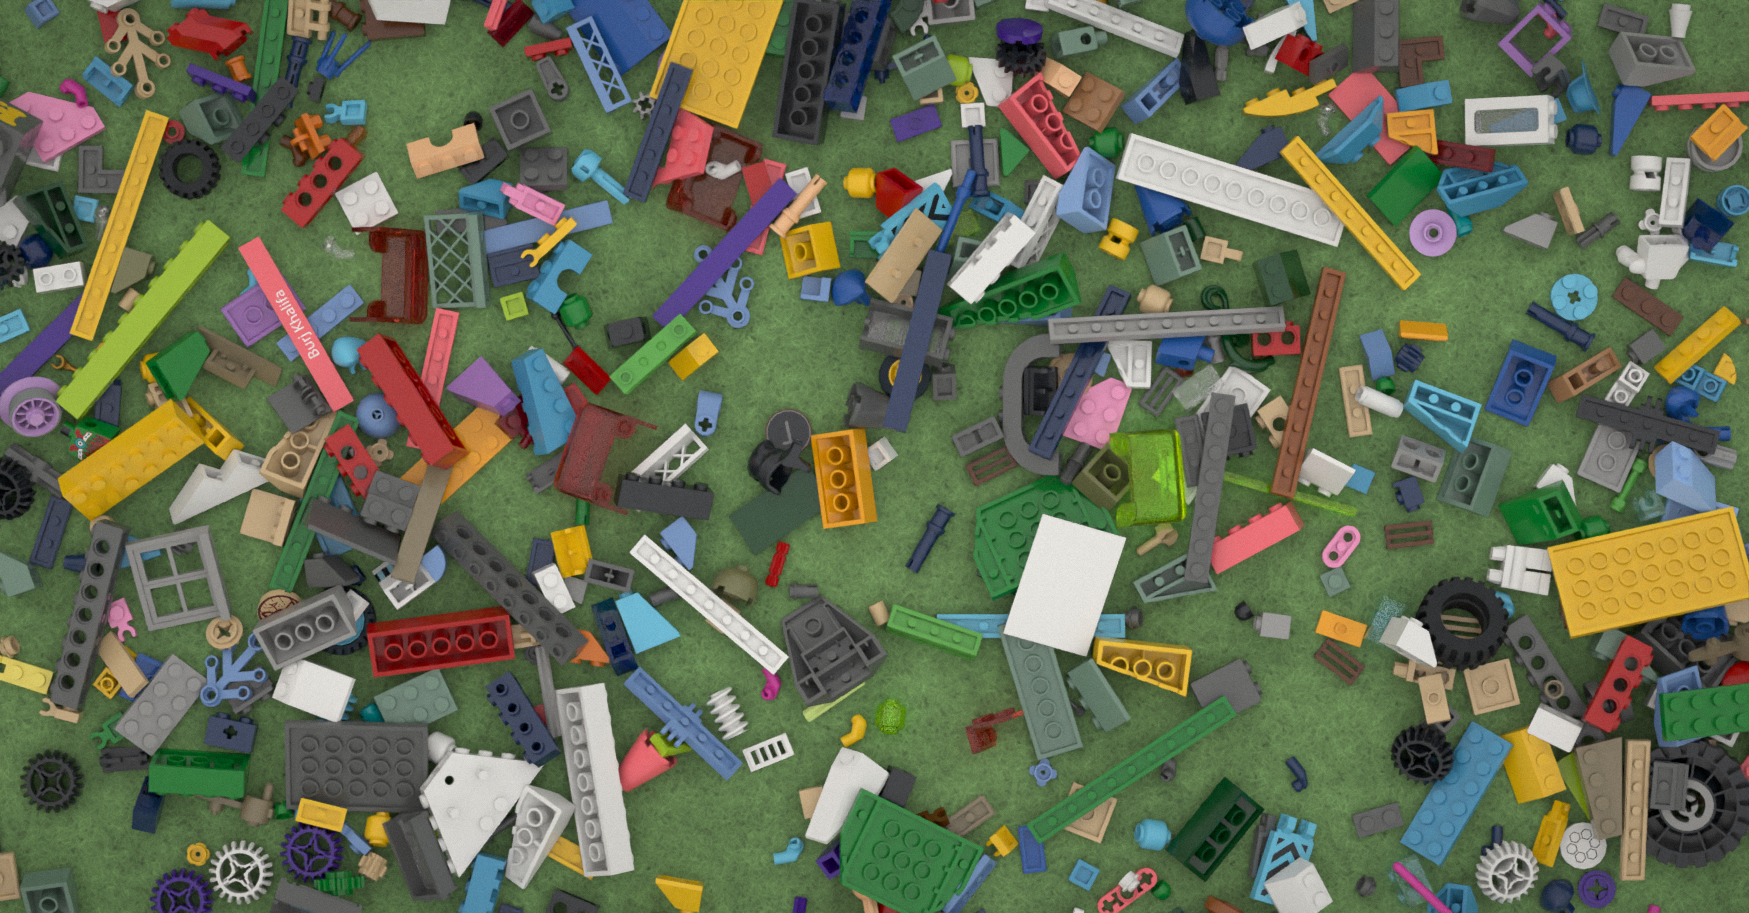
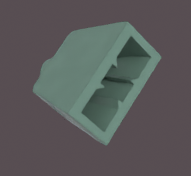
[1049,26,1108,61]

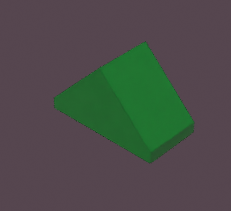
[999,128,1030,177]

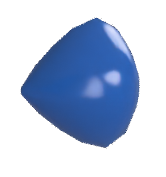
[832,269,872,306]
[1664,386,1700,424]

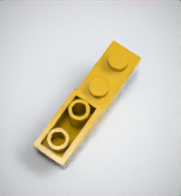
[1241,78,1337,118]

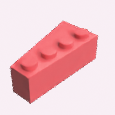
[997,72,1080,180]
[1211,500,1305,574]

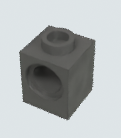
[1626,329,1666,365]

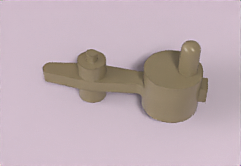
[1688,624,1749,666]
[193,782,275,827]

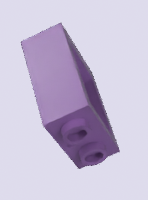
[1498,2,1573,77]

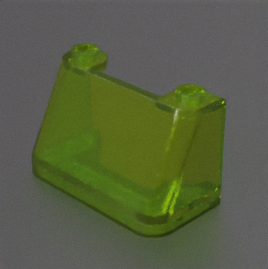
[1109,428,1186,528]

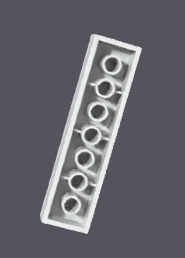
[554,683,634,877]

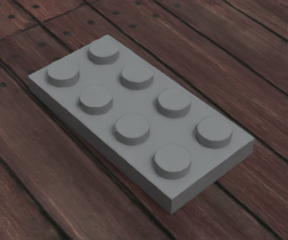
[113,652,207,756]

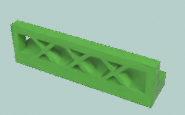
[884,604,983,661]

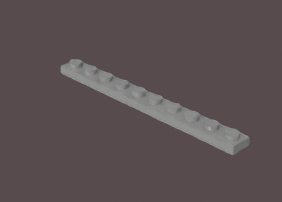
[1048,306,1286,344]

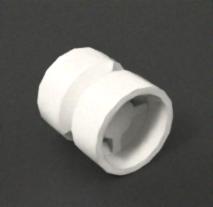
[1629,156,1662,191]

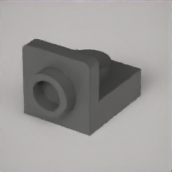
[931,362,957,400]

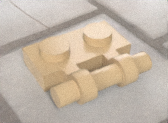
[287,0,331,40]

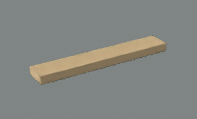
[1619,739,1651,881]

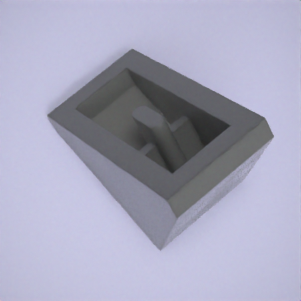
[584,558,635,593]

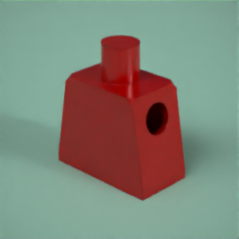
[876,167,923,219]

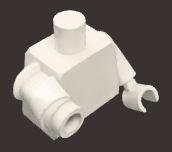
[1616,224,1691,289]

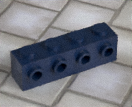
[486,671,562,768]

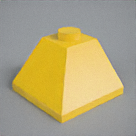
[655,874,704,913]

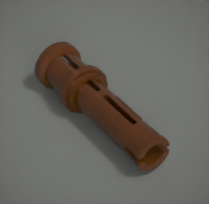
[317,0,362,32]

